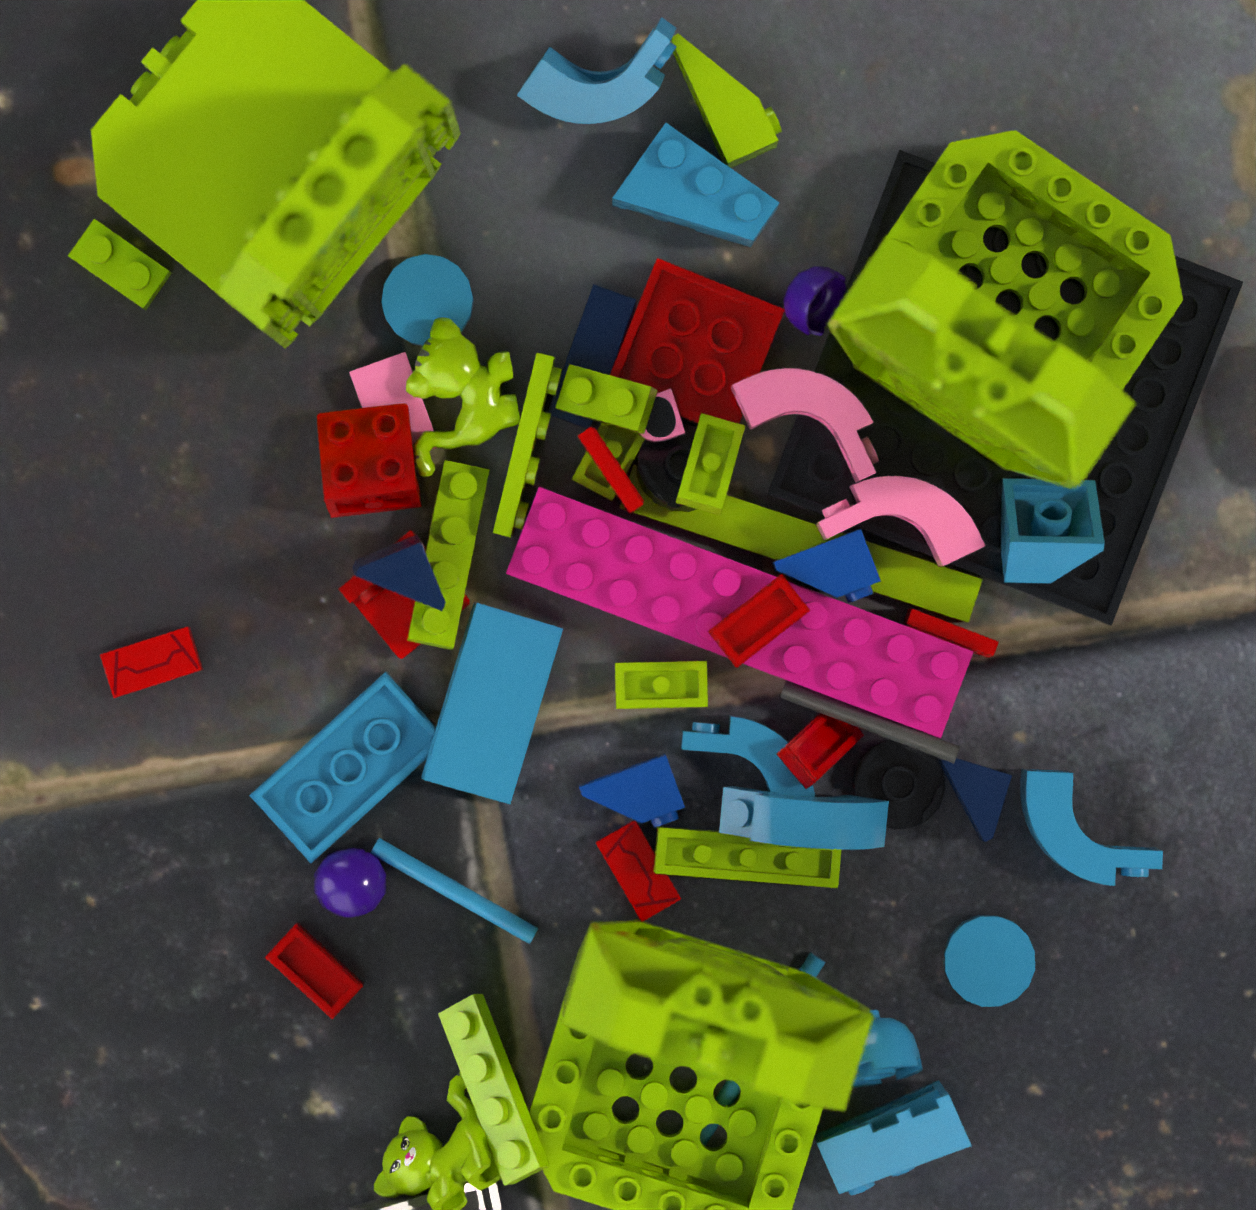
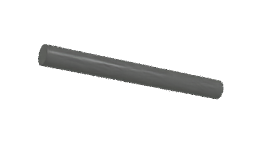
[780,681,960,764]

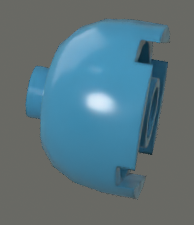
[852,1010,923,1088]

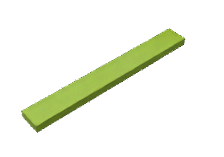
[619,465,983,623]

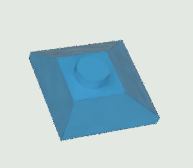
[1001,478,1105,583]

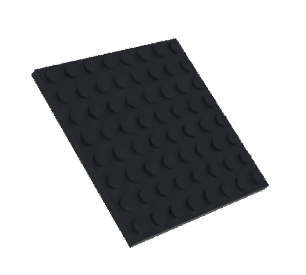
[767,150,1243,626]

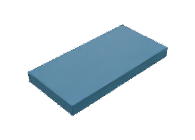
[421,602,563,804]
[249,672,436,863]

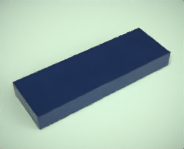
[547,284,637,429]

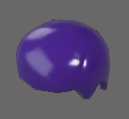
[783,266,846,336]
[314,848,386,918]

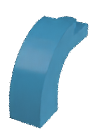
[517,17,676,124]
[681,715,815,796]
[1020,769,1163,886]
[719,786,889,850]

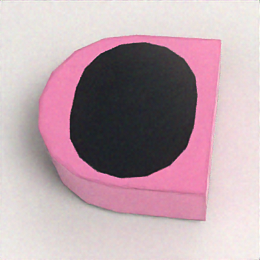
[638,389,685,442]

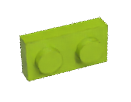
[68,219,172,310]
[555,364,658,434]
[676,413,745,515]
[571,423,645,501]
[615,661,708,709]

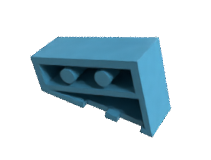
[612,123,780,247]
[814,1080,972,1195]

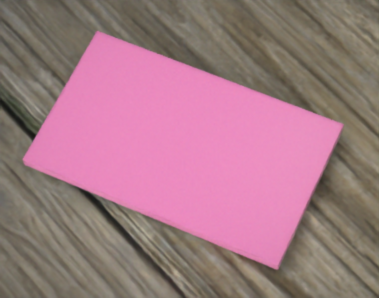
[349,352,437,450]

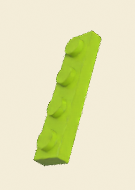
[493,353,562,538]
[407,460,490,650]
[654,826,841,888]
[438,994,550,1186]

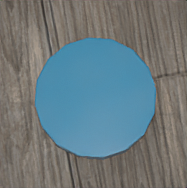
[381,254,474,346]
[943,915,1035,1007]

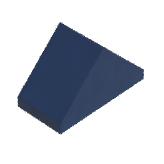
[352,535,446,611]
[938,758,1012,842]

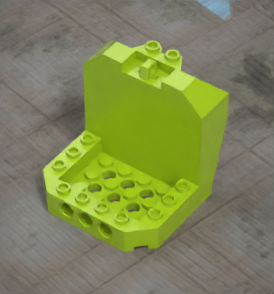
[91,0,461,349]
[827,130,1183,489]
[529,919,874,1210]

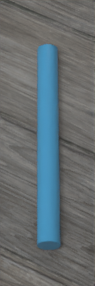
[371,838,539,944]

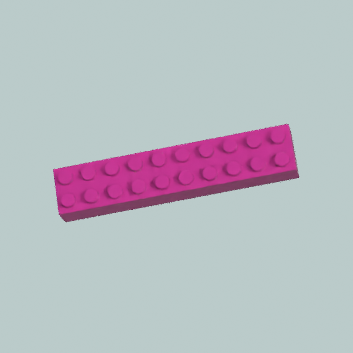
[506,487,974,739]

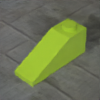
[670,34,782,168]

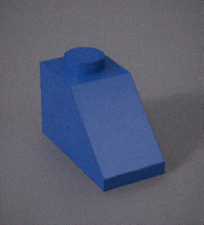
[772,529,881,603]
[579,754,685,828]

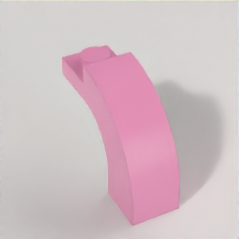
[731,368,879,483]
[816,476,986,567]

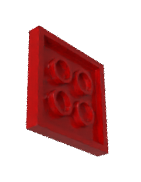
[610,258,785,424]

